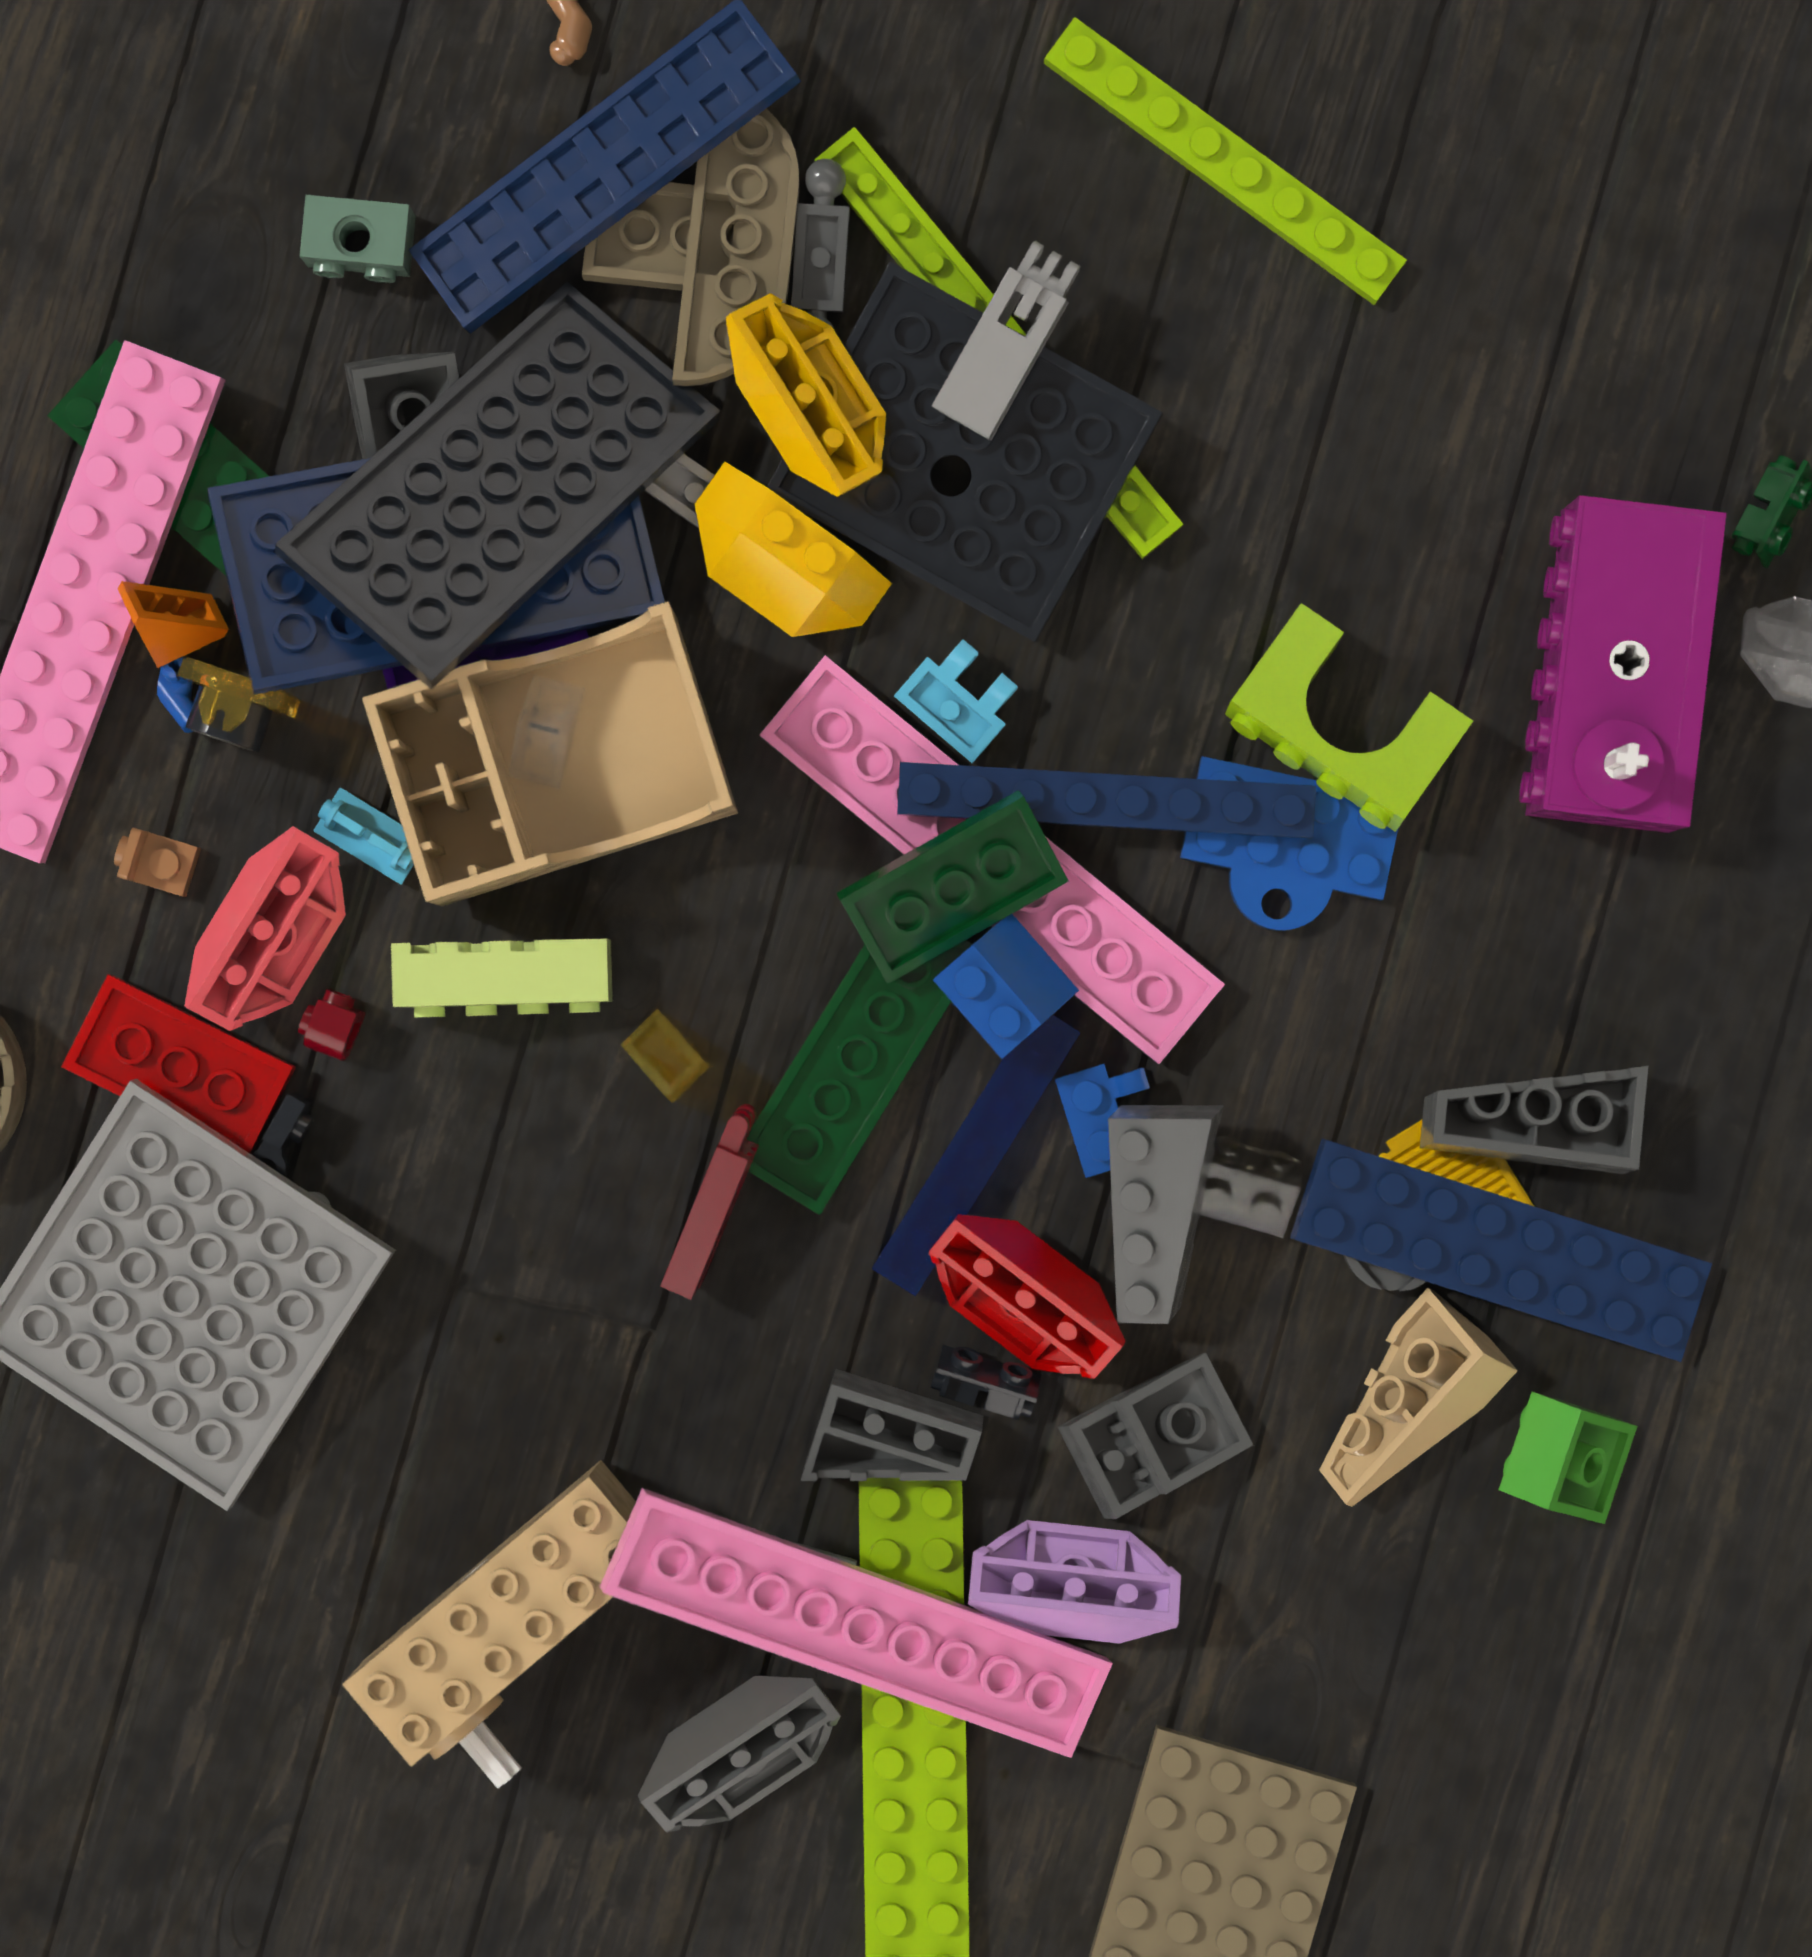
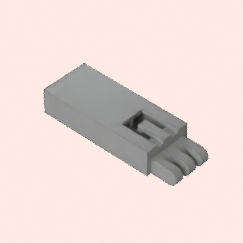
[932,241,1081,441]

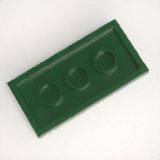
[836,790,1069,984]

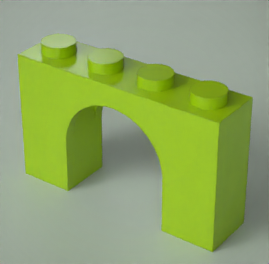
[1225,603,1473,832]

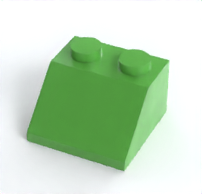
[1499,1392,1637,1524]

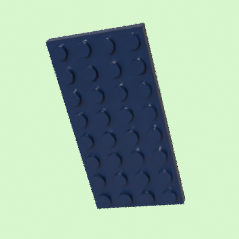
[208,458,665,695]

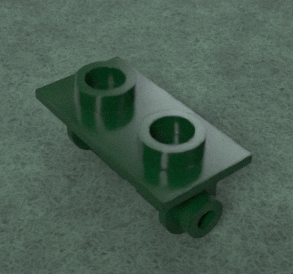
[1731,455,1812,569]

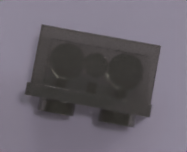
[1201,1136,1303,1238]

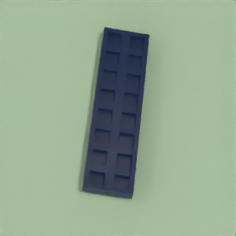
[409,0,801,334]
[1290,1139,1712,1362]

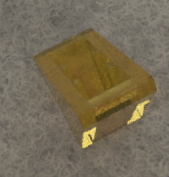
[621,1009,713,1103]

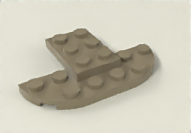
[582,108,800,386]

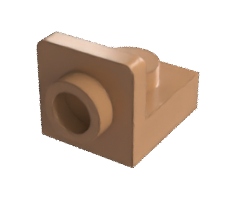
[114,828,201,897]

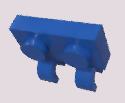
[1055,1064,1150,1178]

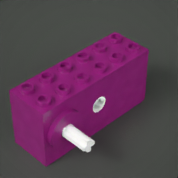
[1519,495,1727,833]

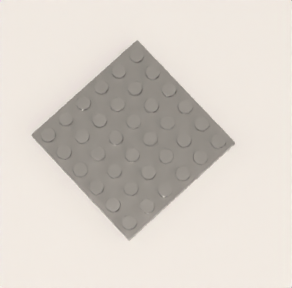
[0,1079,396,1511]

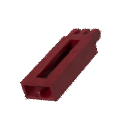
[660,1104,759,1300]

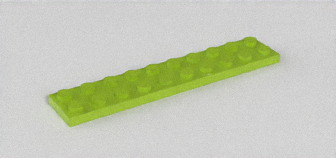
[859,1478,969,1957]

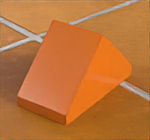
[117,581,229,668]

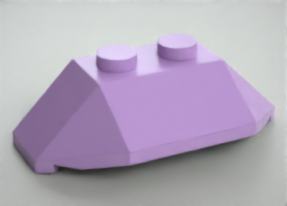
[968,1520,1181,1643]

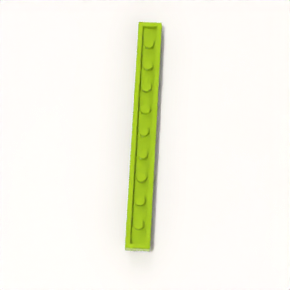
[815,127,1183,559]

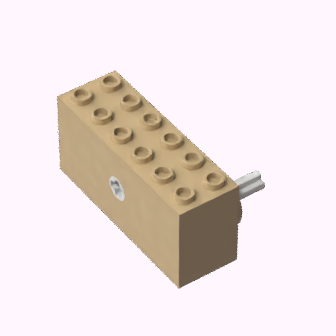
[342,1460,636,1788]

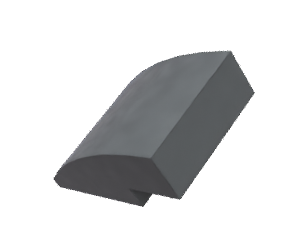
[1057,1353,1253,1519]

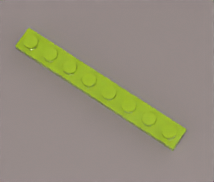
[1044,17,1407,305]

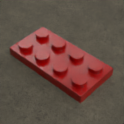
[61,974,296,1155]

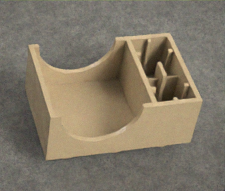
[362,602,738,906]

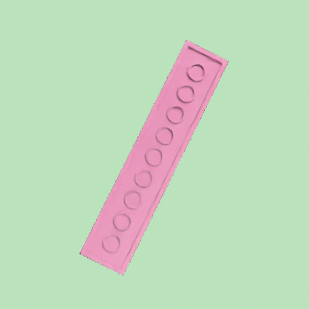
[0,340,226,863]
[760,655,1225,1064]
[600,1488,1113,1758]

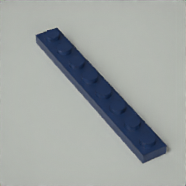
[897,762,1316,839]

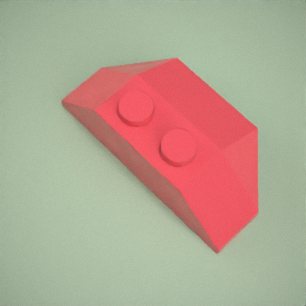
[184,826,346,1031]

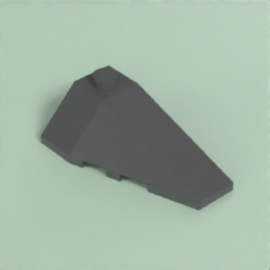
[344,352,459,459]

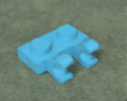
[894,639,1018,764]

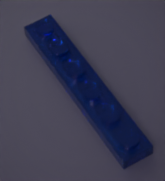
[872,1015,1081,1296]

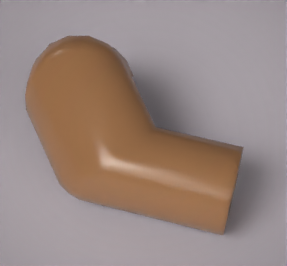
[547,0,592,66]

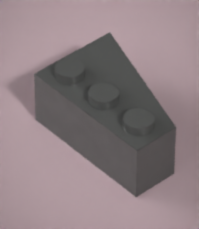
[801,1369,984,1481]

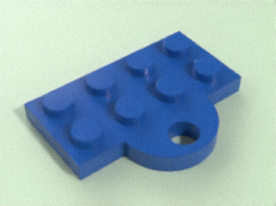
[1180,756,1398,931]

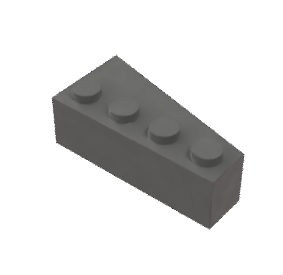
[1420,1066,1648,1174]
[1108,1105,1224,1324]

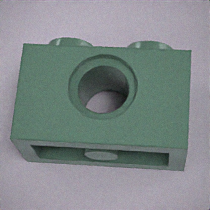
[300,195,416,283]

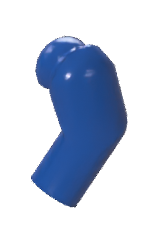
[157,656,194,733]

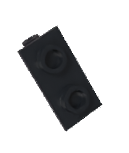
[930,1345,1042,1420]

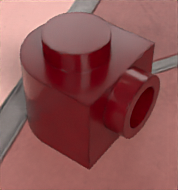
[298,989,367,1061]

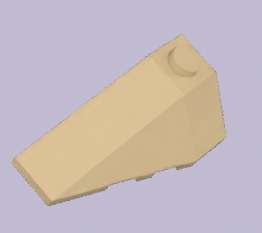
[1319,1288,1518,1507]

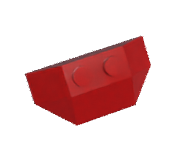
[928,1214,1126,1379]

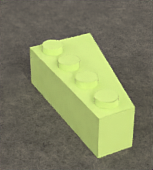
[391,939,613,1018]

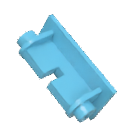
[313,787,414,885]

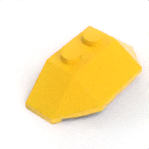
[726,293,886,497]
[694,462,892,637]

